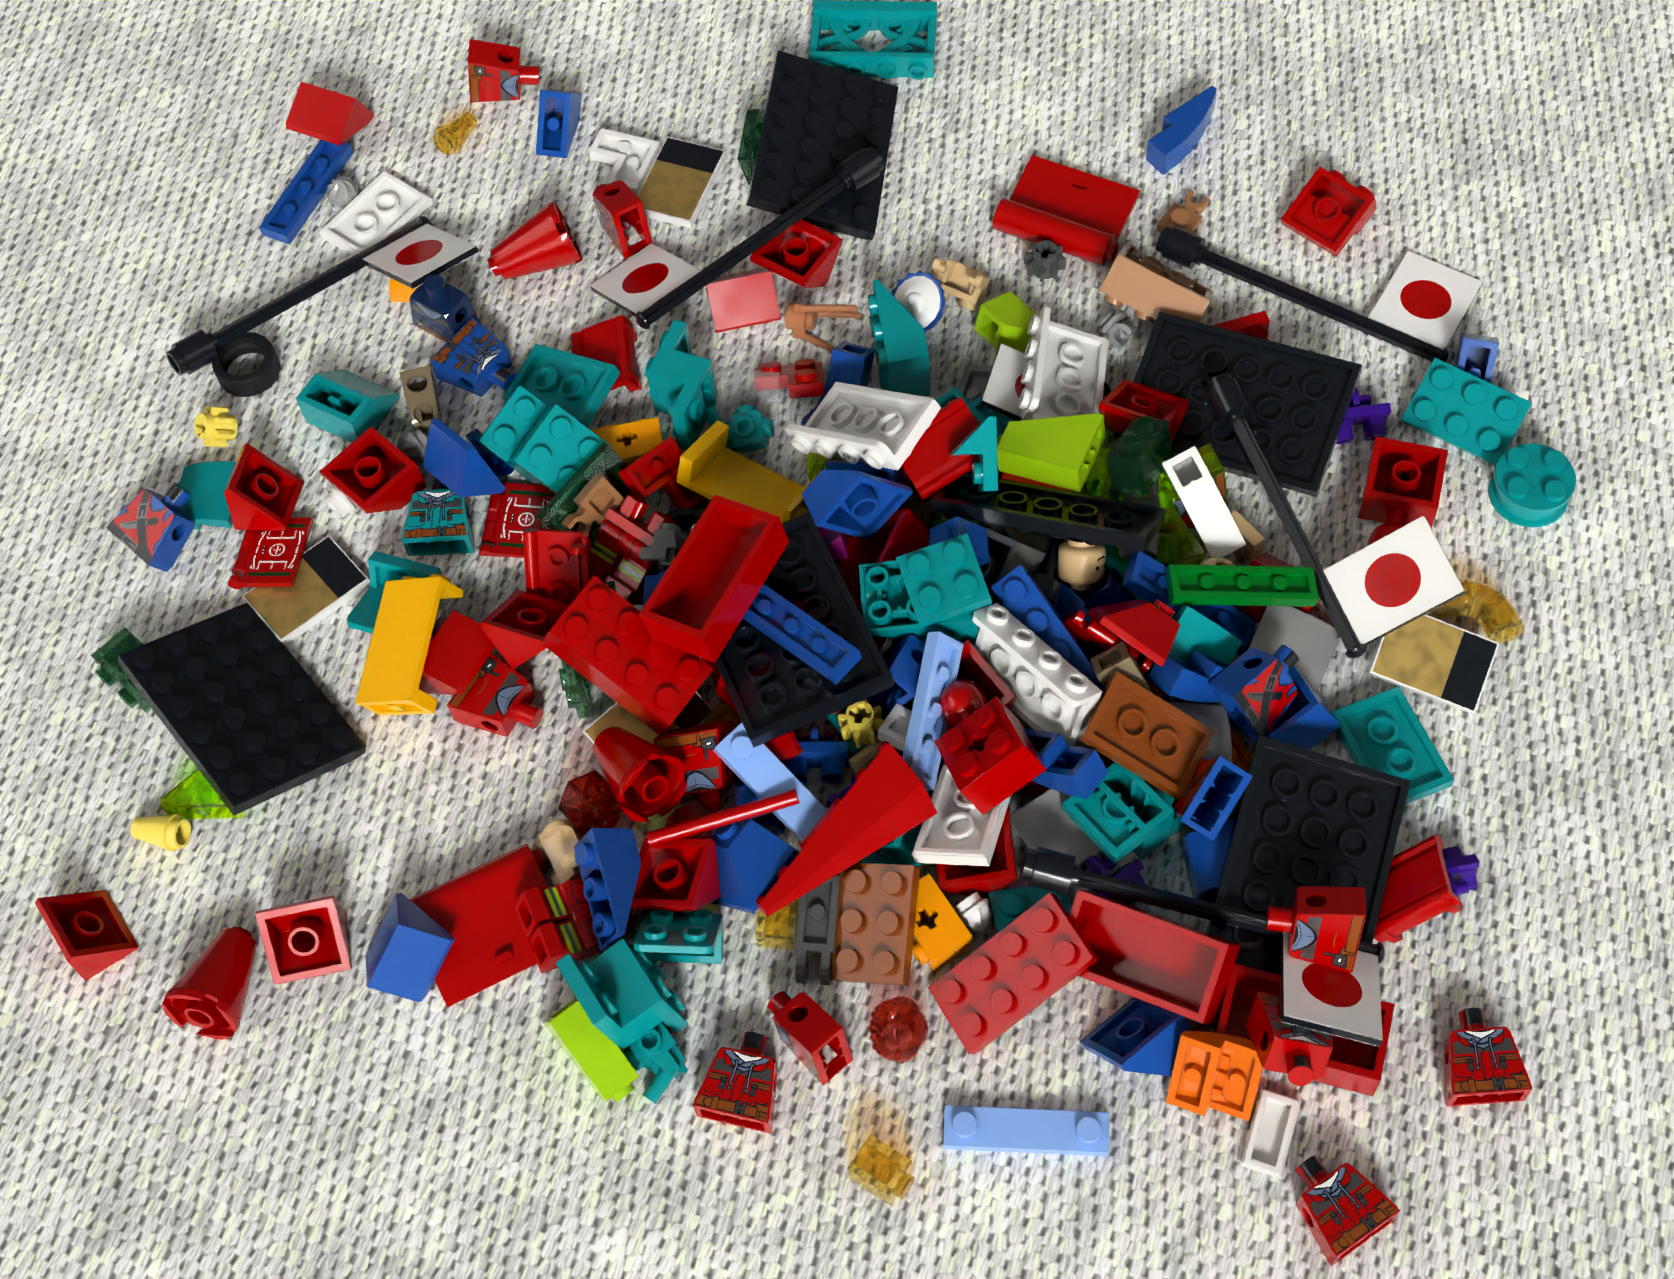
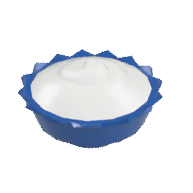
[891,270,946,333]

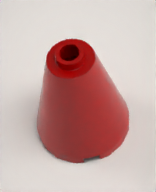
[487,201,583,280]
[593,726,687,822]
[162,926,257,1040]

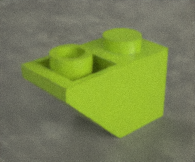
[974,291,1037,353]

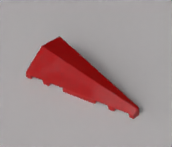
[755,741,937,917]

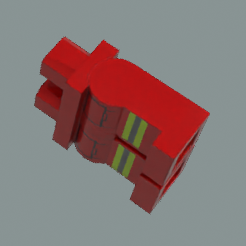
[590,495,675,605]
[514,879,635,974]

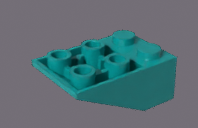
[868,280,930,397]
[859,560,980,641]

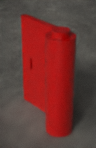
[992,155,1141,266]
[409,843,549,1008]

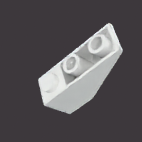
[1162,446,1246,558]

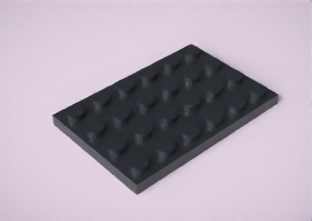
[746,50,898,240]
[1113,312,1362,497]
[715,512,895,748]
[118,603,366,816]
[1206,735,1411,975]

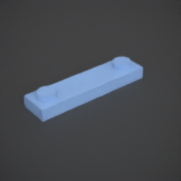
[902,631,964,790]
[713,723,827,843]
[943,1105,1109,1156]

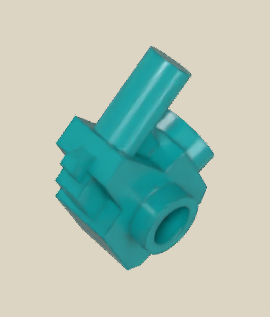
[704,405,775,453]
[623,1022,688,1104]

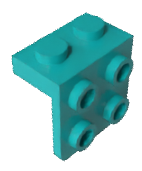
[347,551,442,634]
[634,909,724,964]

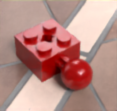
[1358,436,1448,545]
[934,681,1047,815]

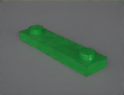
[1165,564,1319,607]

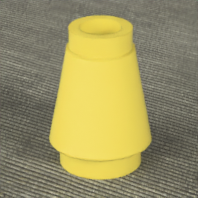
[131,814,191,851]

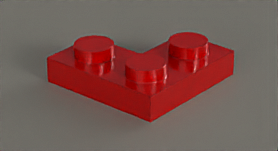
[754,359,824,399]
[618,436,706,509]

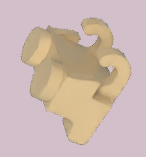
[932,258,990,312]
[534,819,582,886]

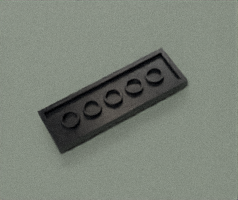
[931,473,1165,552]

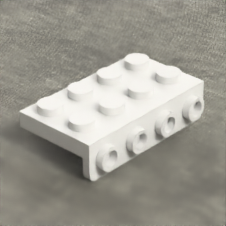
[1018,306,1109,420]
[784,382,941,470]
[972,603,1102,747]

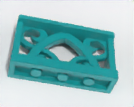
[808,0,938,80]

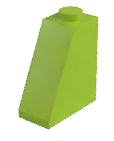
[997,413,1106,492]
[542,998,639,1102]

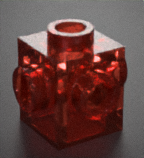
[558,770,621,835]

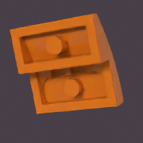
[1166,1031,1264,1121]

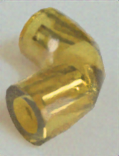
[1431,579,1524,644]

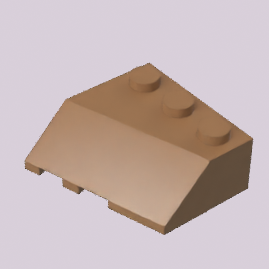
[1099,242,1213,323]

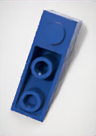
[574,828,641,952]

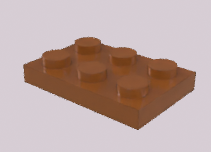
[1079,671,1214,800]
[830,863,920,986]

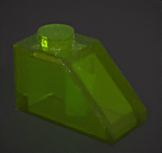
[160,769,245,819]

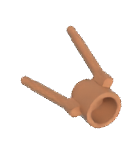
[785,303,862,352]

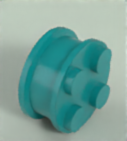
[1488,444,1576,528]

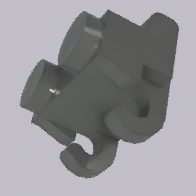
[639,523,688,572]

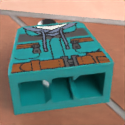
[401,478,475,557]

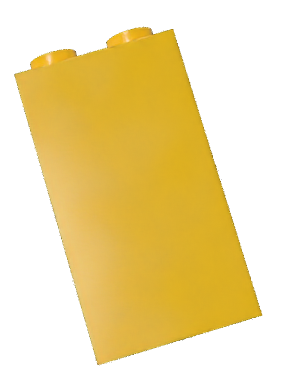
[677,420,820,523]
[355,574,464,715]

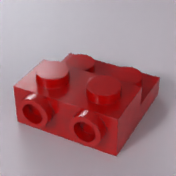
[1281,166,1377,257]

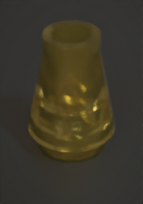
[433,112,477,155]

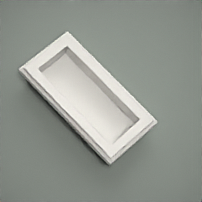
[1240,1088,1301,1178]

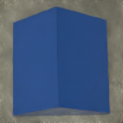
[423,418,506,497]
[365,893,455,1002]

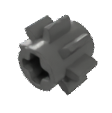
[1024,240,1066,282]

